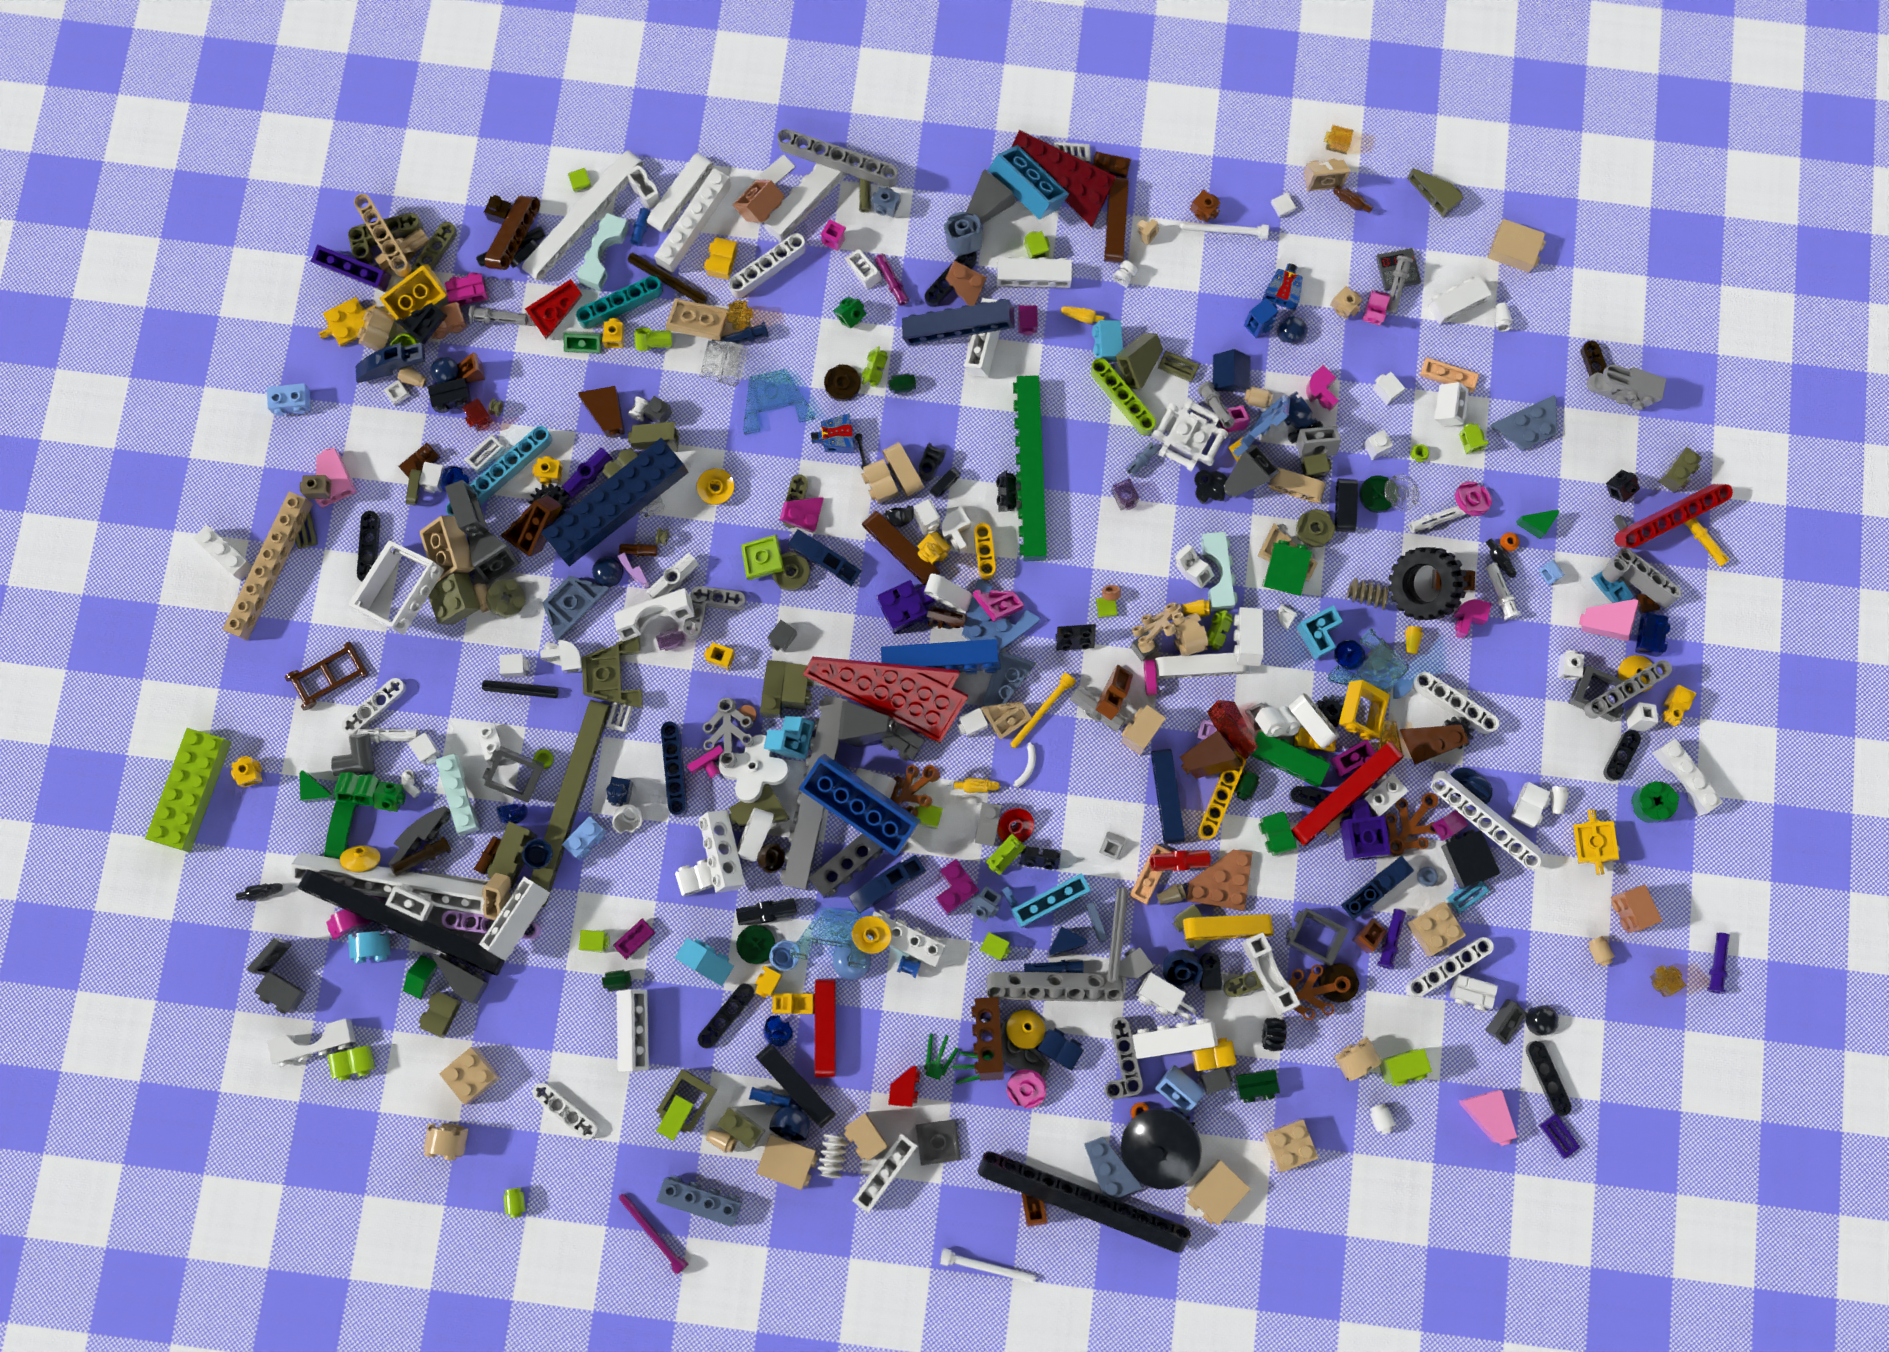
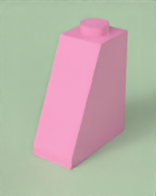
[315,448,357,508]
[1579,599,1638,641]
[1459,1090,1517,1146]

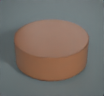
[1102,585,1121,601]
[738,705,757,725]

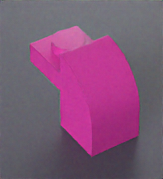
[1362,289,1390,326]
[1306,365,1339,411]
[1453,599,1492,639]
[326,909,372,940]

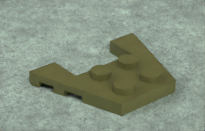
[582,636,643,708]

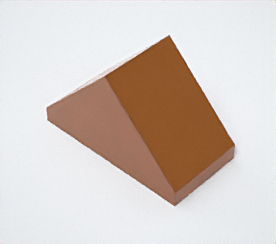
[456,353,485,383]
[1353,918,1387,953]
[1021,1193,1048,1227]

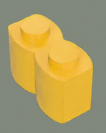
[704,237,738,280]
[1192,1038,1237,1071]

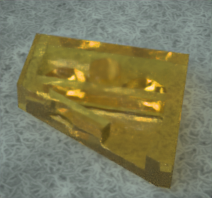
[1379,720,1404,759]

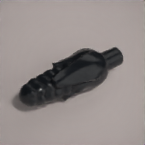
[1485,538,1517,578]
[236,883,283,901]

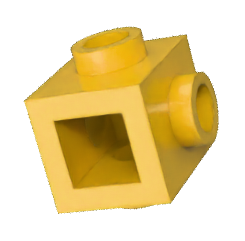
[533,456,563,485]
[231,756,263,788]

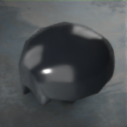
[885,505,914,527]
[1526,1005,1559,1036]

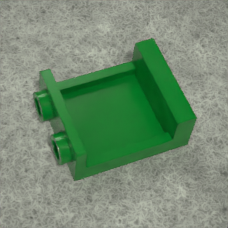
[1262,540,1312,596]

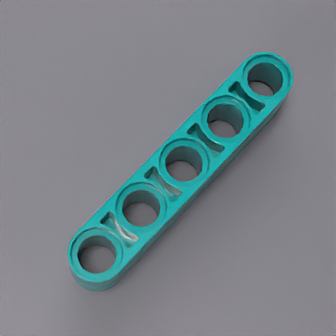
[576,276,663,329]

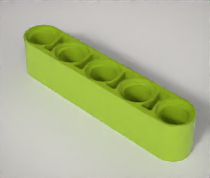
[1090,358,1156,436]

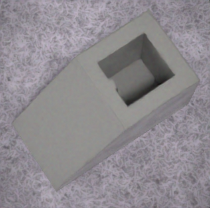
[1106,947,1154,979]

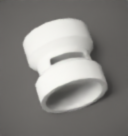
[1113,260,1138,287]

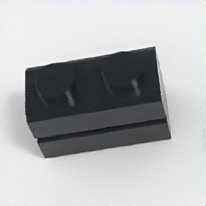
[428,378,472,413]

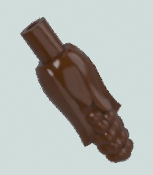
[1333,186,1373,213]

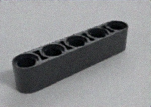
[755,1043,836,1129]

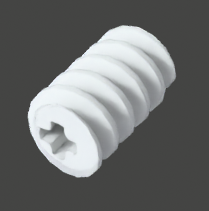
[817,1134,848,1179]

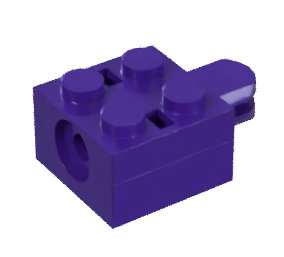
[876,580,936,634]
[1340,799,1391,861]

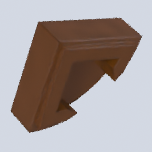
[1636,594,1661,614]

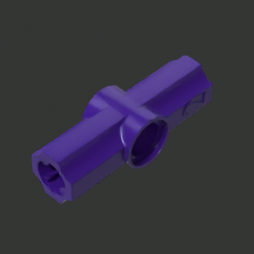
[561,447,613,499]

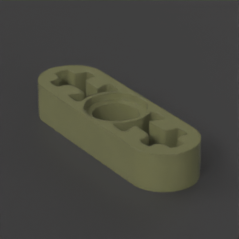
[782,474,808,528]
[1223,970,1263,997]

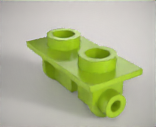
[862,346,888,387]
[1206,610,1233,651]
[986,834,1026,875]

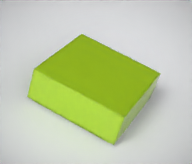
[568,168,591,192]
[1096,598,1117,618]

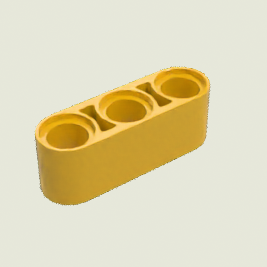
[974,523,996,581]

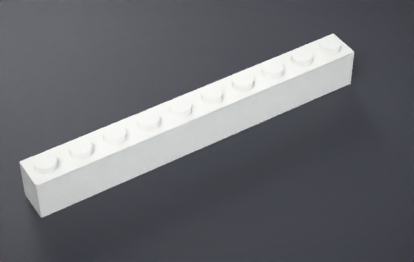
[291,852,485,915]

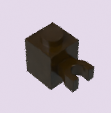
[484,195,512,224]

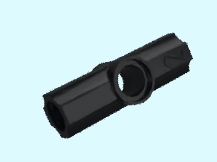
[736,898,797,926]

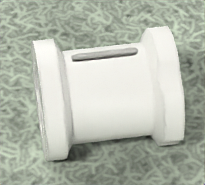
[628,397,649,421]

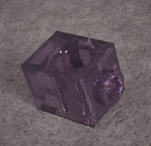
[1111,478,1139,511]

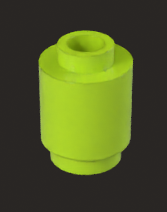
[503,1187,526,1218]

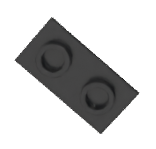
[996,470,1016,512]
[1019,846,1060,870]

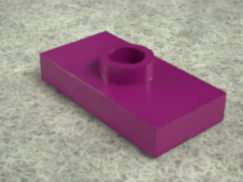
[613,918,656,960]

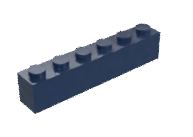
[902,299,1015,346]

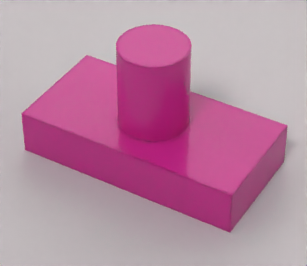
[687,745,724,779]

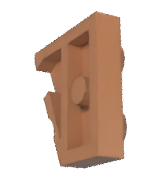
[946,261,987,306]

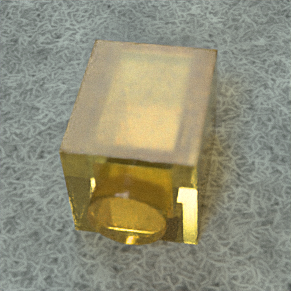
[1324,125,1354,154]

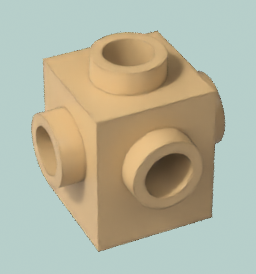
[1330,286,1362,320]

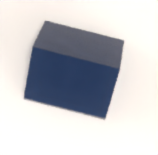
[1212,349,1250,393]
[1047,926,1088,958]

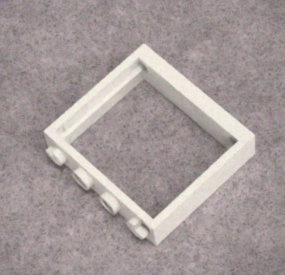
[348,541,445,635]

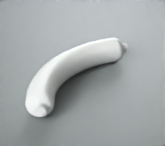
[1013,742,1036,787]

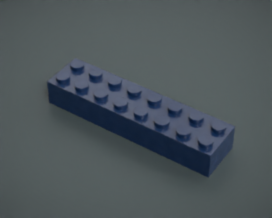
[541,438,689,567]

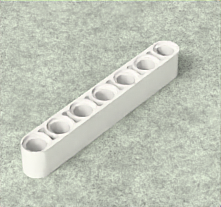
[1431,771,1542,870]

